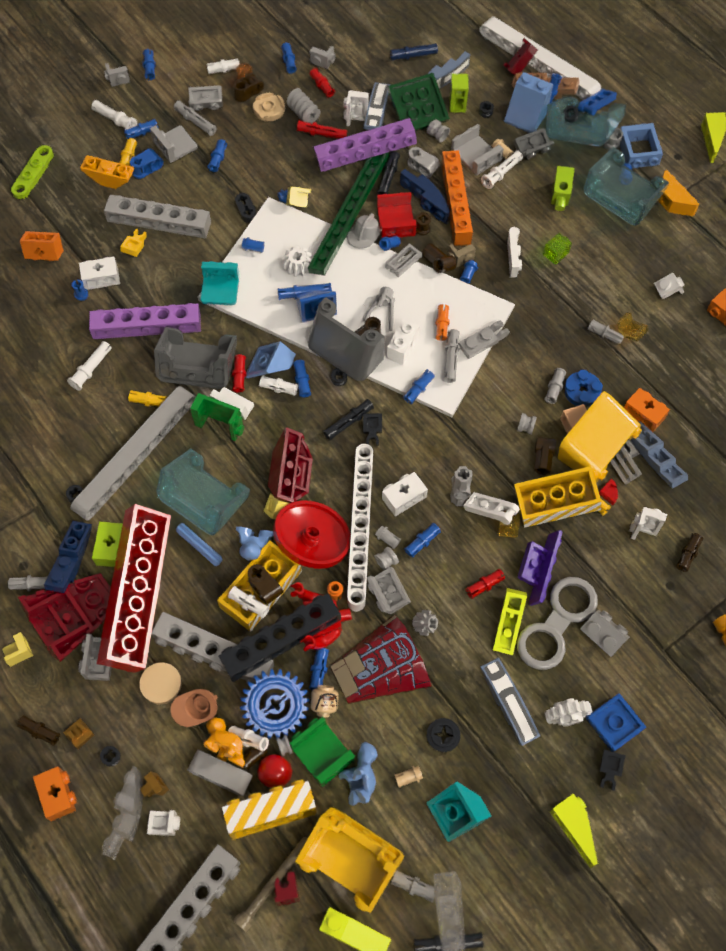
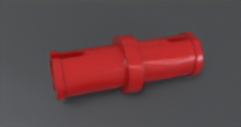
[309,68,335,98]
[232,355,247,393]
[465,569,505,599]

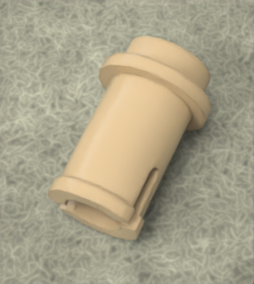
[492,139,513,160]
[394,766,423,788]

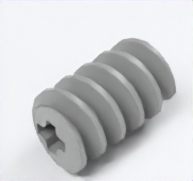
[286,88,320,123]

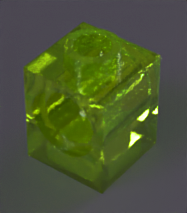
[543,233,572,265]

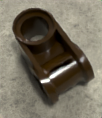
[233,73,264,102]
[248,564,284,605]

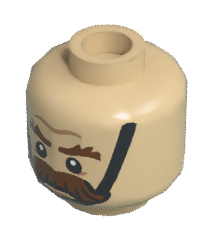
[310,685,339,717]

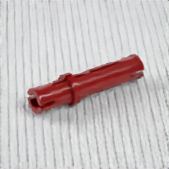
[297,120,347,139]

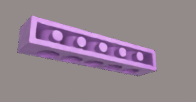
[314,118,417,172]
[89,303,201,339]

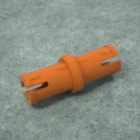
[435,304,450,341]

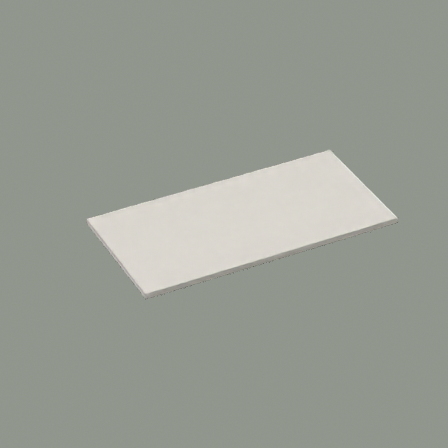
[198,197,515,418]

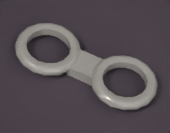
[517,577,598,670]

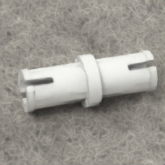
[207,58,240,74]
[259,376,298,396]
[228,586,270,618]
[228,726,269,751]

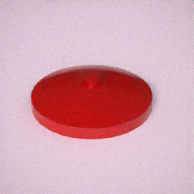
[273,500,351,569]

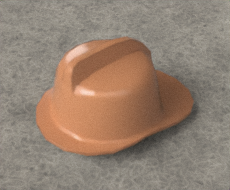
[170,689,218,727]

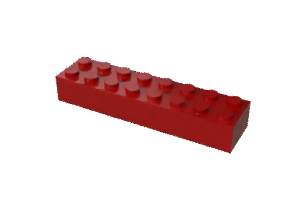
[97,504,171,673]

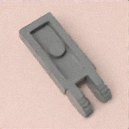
[459,320,510,359]

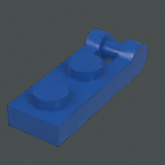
[578,89,617,116]

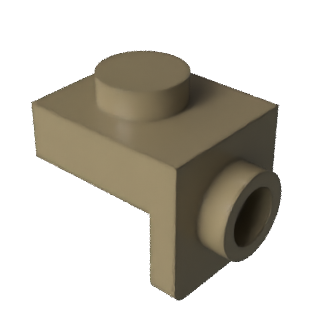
[447,244,476,267]

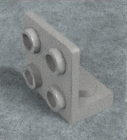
[150,125,198,163]

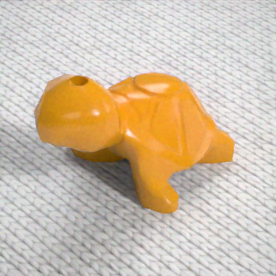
[203,718,245,768]

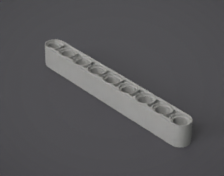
[71,386,196,521]

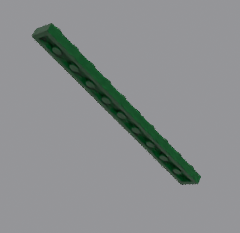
[308,152,389,276]

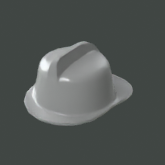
[347,213,381,248]

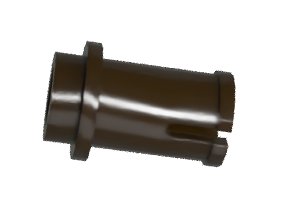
[243,748,268,770]

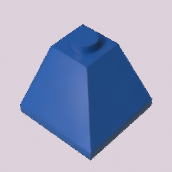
[296,291,337,322]

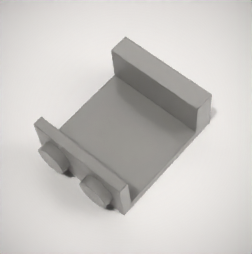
[451,124,503,176]

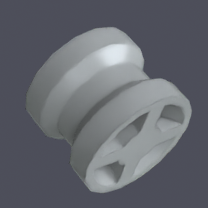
[517,413,537,435]
[375,547,399,571]

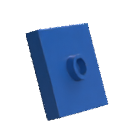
[586,693,646,752]

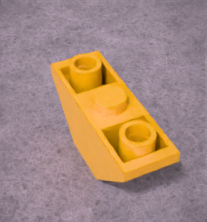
[80,155,134,189]
[658,170,699,216]

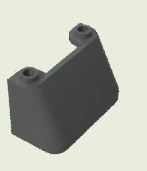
[308,297,385,381]
[154,327,237,389]

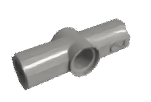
[450,466,472,506]

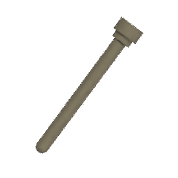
[232,837,308,932]

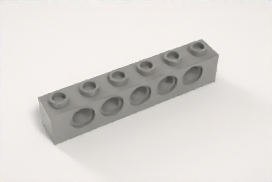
[104,195,211,238]
[151,612,274,684]
[137,845,241,951]

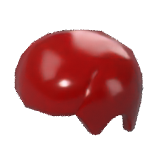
[257,755,293,788]

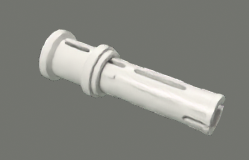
[91,100,137,130]
[481,151,523,189]
[67,341,112,390]

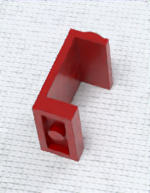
[377,192,416,238]

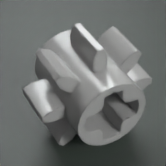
[413,610,438,636]

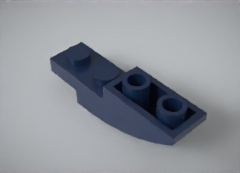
[400,169,449,224]
[44,521,92,593]

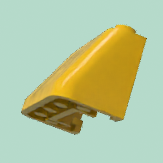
[558,391,642,483]
[295,808,404,913]

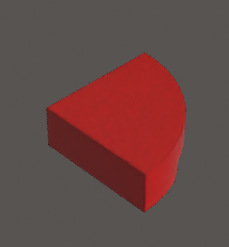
[599,479,618,506]

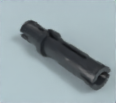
[377,151,400,195]
[323,399,374,441]
[413,932,484,951]

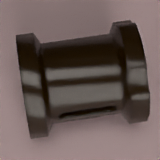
[416,212,431,236]

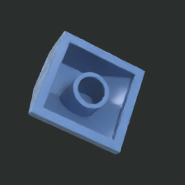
[246,341,296,378]

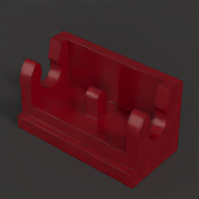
[503,38,538,75]
[275,871,300,906]

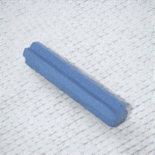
[176,523,222,566]

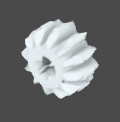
[283,246,312,277]

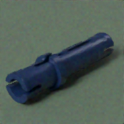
[390,43,438,61]

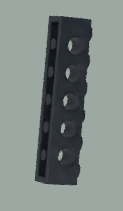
[219,593,341,682]

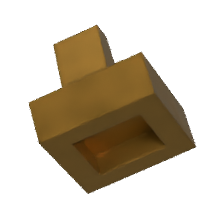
[63,718,95,749]
[140,772,169,798]

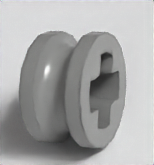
[276,735,292,757]

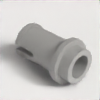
[375,526,401,549]

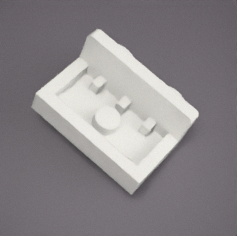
[344,91,369,126]
[210,387,254,420]
[629,507,667,540]

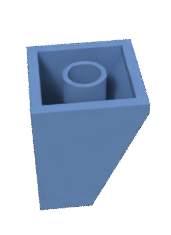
[504,72,553,133]

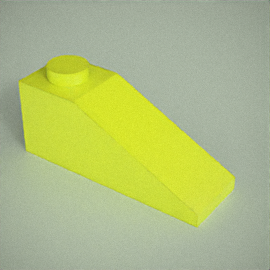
[701,113,726,163]
[493,588,527,655]
[550,794,598,868]
[319,907,391,951]

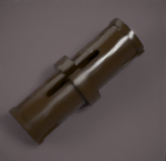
[676,533,703,572]
[17,715,60,746]

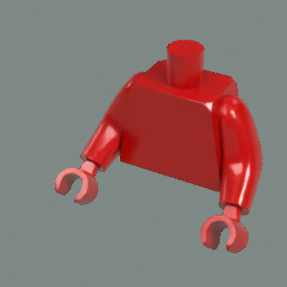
[290,582,352,651]

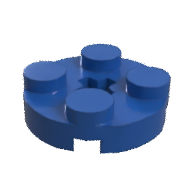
[565,370,603,407]

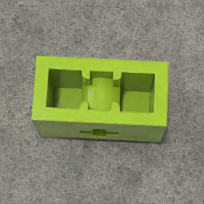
[449,74,469,113]
[92,522,123,567]

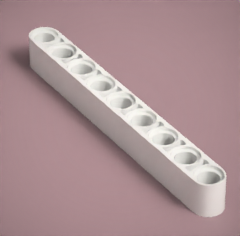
[480,17,601,100]
[347,444,373,612]

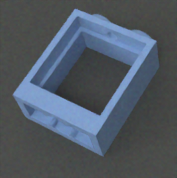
[620,123,663,168]

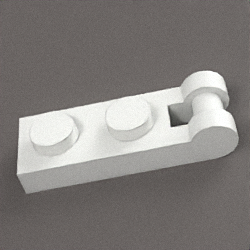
[507,227,522,277]
[463,492,520,525]

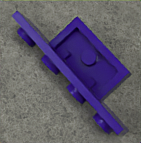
[517,530,563,606]

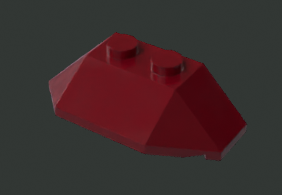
[268,427,313,503]

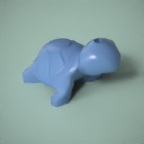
[236,527,274,561]
[339,742,378,806]

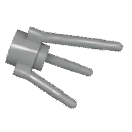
[363,287,395,331]

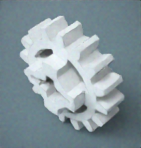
[545,698,592,727]

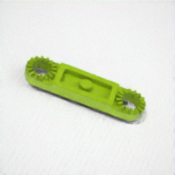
[11,145,54,200]

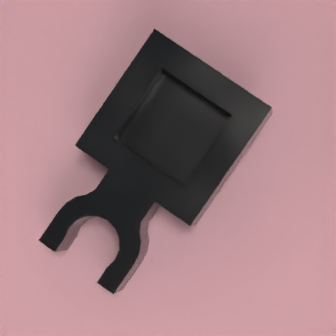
[363,413,382,446]
[599,750,626,791]

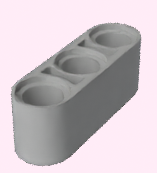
[187,750,252,796]

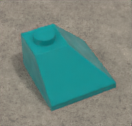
[427,782,492,842]

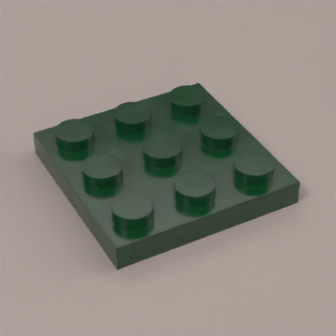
[387,73,450,131]

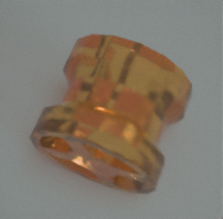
[237,63,253,80]

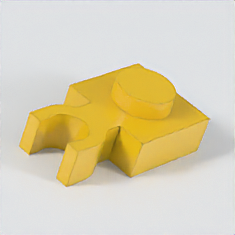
[120,229,146,257]

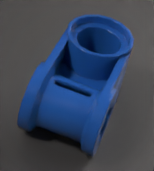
[130,149,163,179]

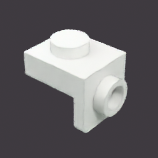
[654,273,685,299]
[147,810,180,836]

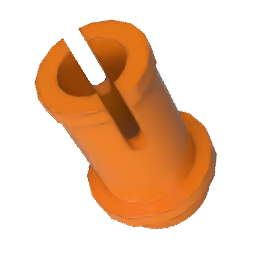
[327,581,343,602]

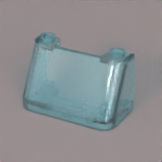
[546,96,626,146]
[584,147,669,226]
[157,449,251,535]

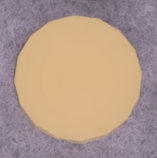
[253,93,285,121]
[140,662,182,705]

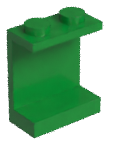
[190,393,244,441]
[289,717,355,787]

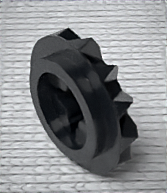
[427,718,461,753]

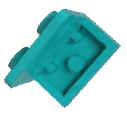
[201,261,240,305]

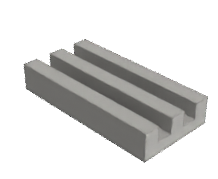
[385,243,422,278]
[610,445,642,484]

